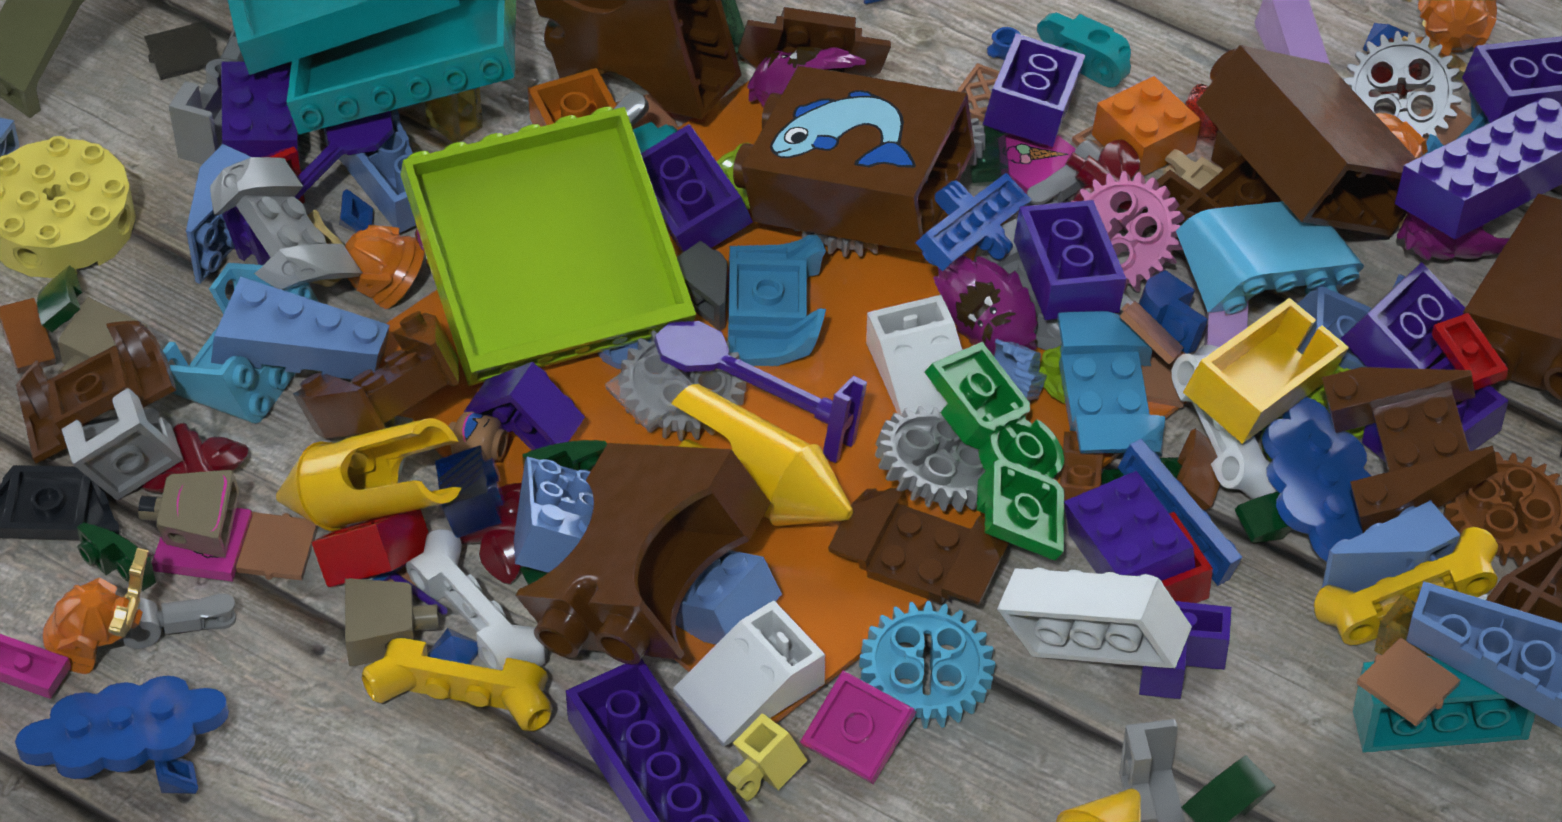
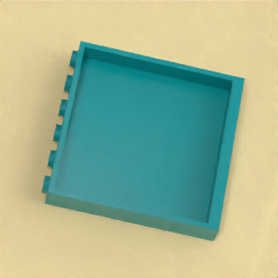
[228,0,461,75]
[286,0,516,135]

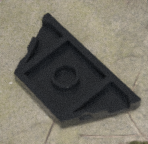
[0,465,122,540]

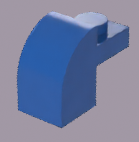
[1139,270,1208,354]

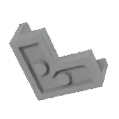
[169,81,222,164]
[1119,719,1185,822]

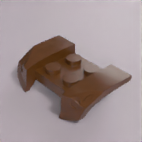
[736,7,891,77]
[16,321,176,464]
[828,488,1009,605]

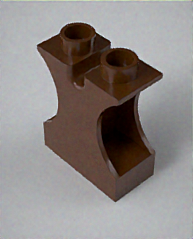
[534,0,742,119]
[515,443,771,665]

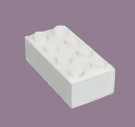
[997,567,1192,668]

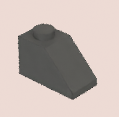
[677,241,727,331]

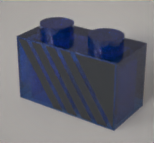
[435,445,505,538]

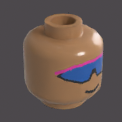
[449,412,508,468]

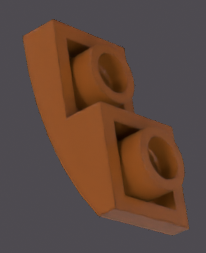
[0,298,56,374]
[1176,428,1220,510]
[1060,431,1103,500]

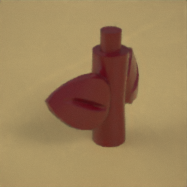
[1065,139,1140,211]
[141,423,248,493]
[455,483,522,585]

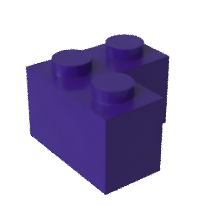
[464,362,585,451]
[1139,601,1232,699]

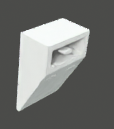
[866,295,962,415]
[673,600,825,747]

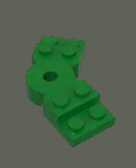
[924,342,1064,561]

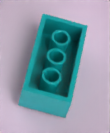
[1353,656,1536,753]

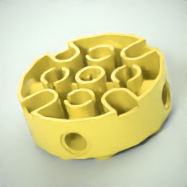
[0,136,136,278]

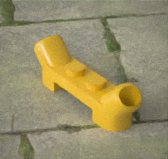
[1314,527,1498,645]
[362,638,553,731]

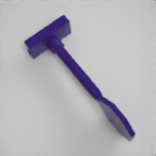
[222,111,394,265]
[654,321,867,463]

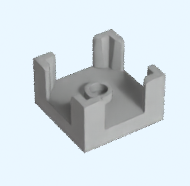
[62,388,183,500]

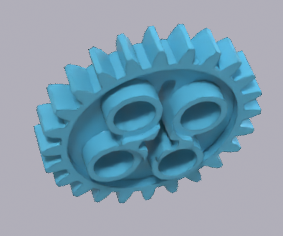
[859,601,995,729]

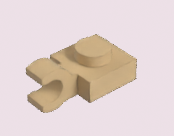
[1163,149,1223,190]

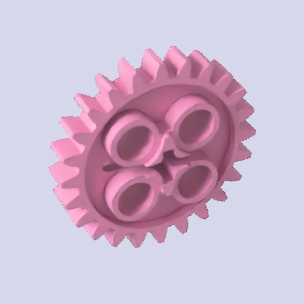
[1071,171,1184,293]

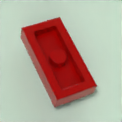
[1432,313,1508,391]

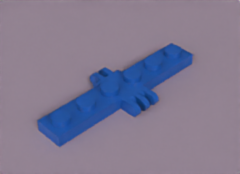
[916,173,1032,272]

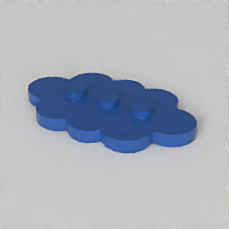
[1262,397,1371,562]
[15,676,229,779]

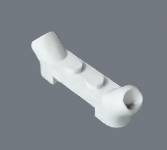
[1172,345,1277,499]
[406,529,548,671]

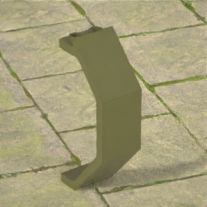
[0,0,85,118]

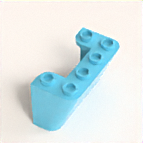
[1176,201,1364,314]
[163,263,319,423]

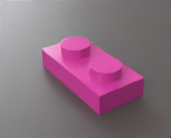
[0,634,71,699]

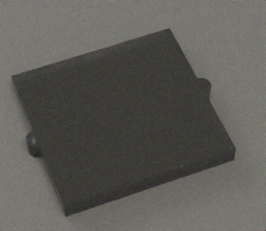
[144,21,220,81]

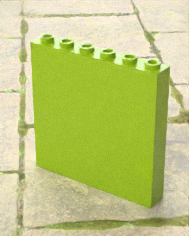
[400,107,696,386]

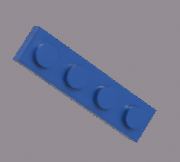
[1118,439,1243,586]

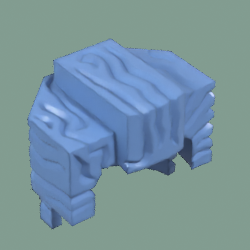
[994,339,1047,402]

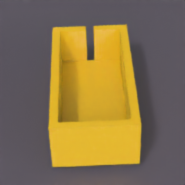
[1183,298,1349,444]

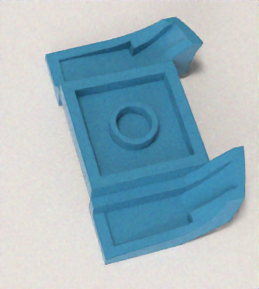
[728,235,826,366]
[1057,311,1165,457]

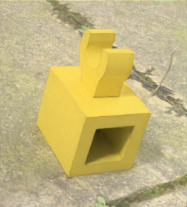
[726,713,808,802]

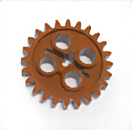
[1442,452,1562,566]

